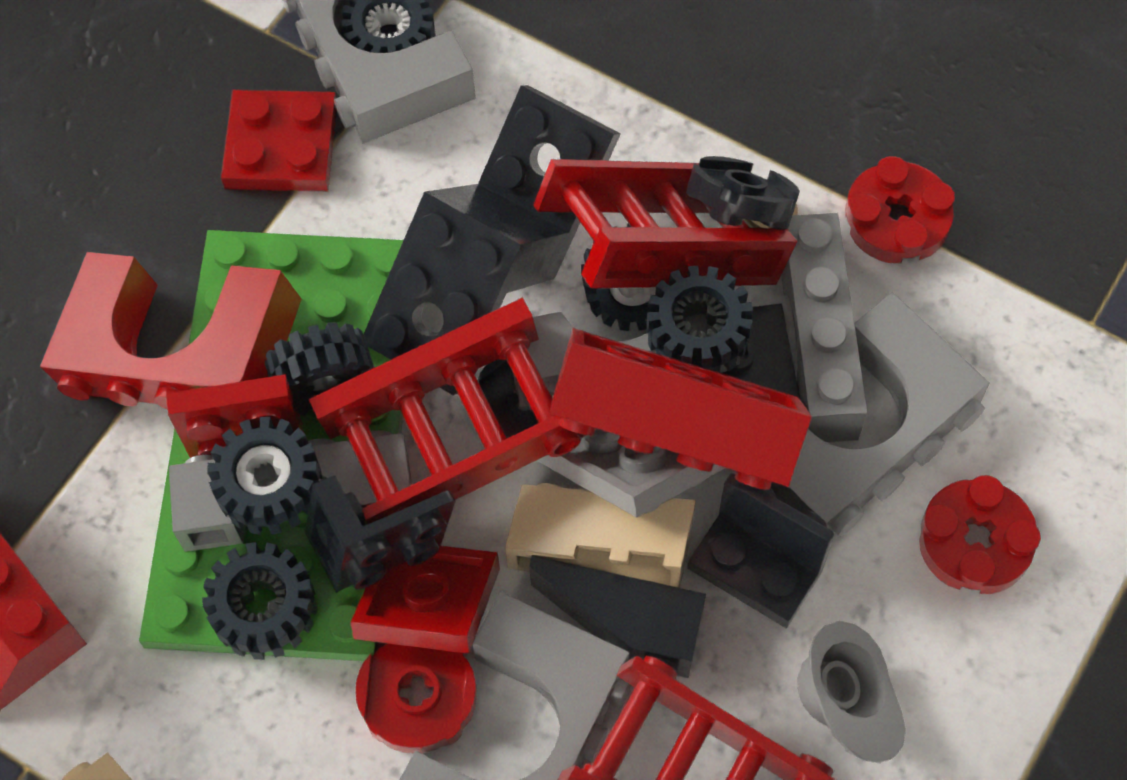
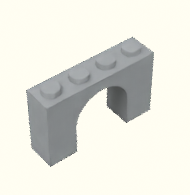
[282,0,476,144]
[770,292,990,537]
[400,592,632,780]

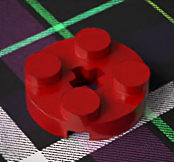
[845,156,955,263]
[919,475,1041,594]
[355,643,477,754]

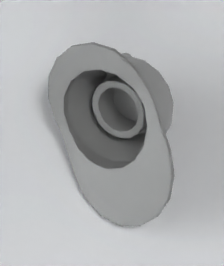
[797,621,906,763]

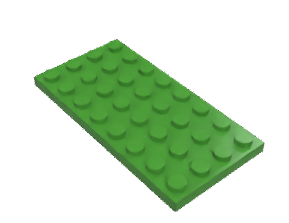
[139,230,403,661]

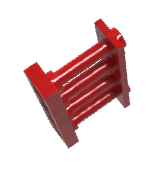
[533,159,798,289]
[309,297,588,525]
[557,656,836,780]

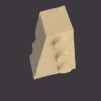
[505,483,696,588]

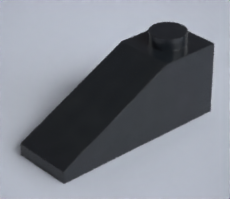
[529,555,706,680]

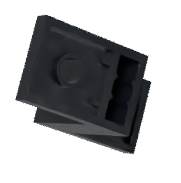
[363,85,621,396]

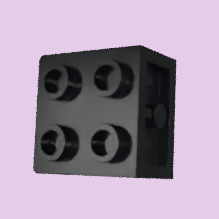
[687,473,835,629]
[305,475,456,593]

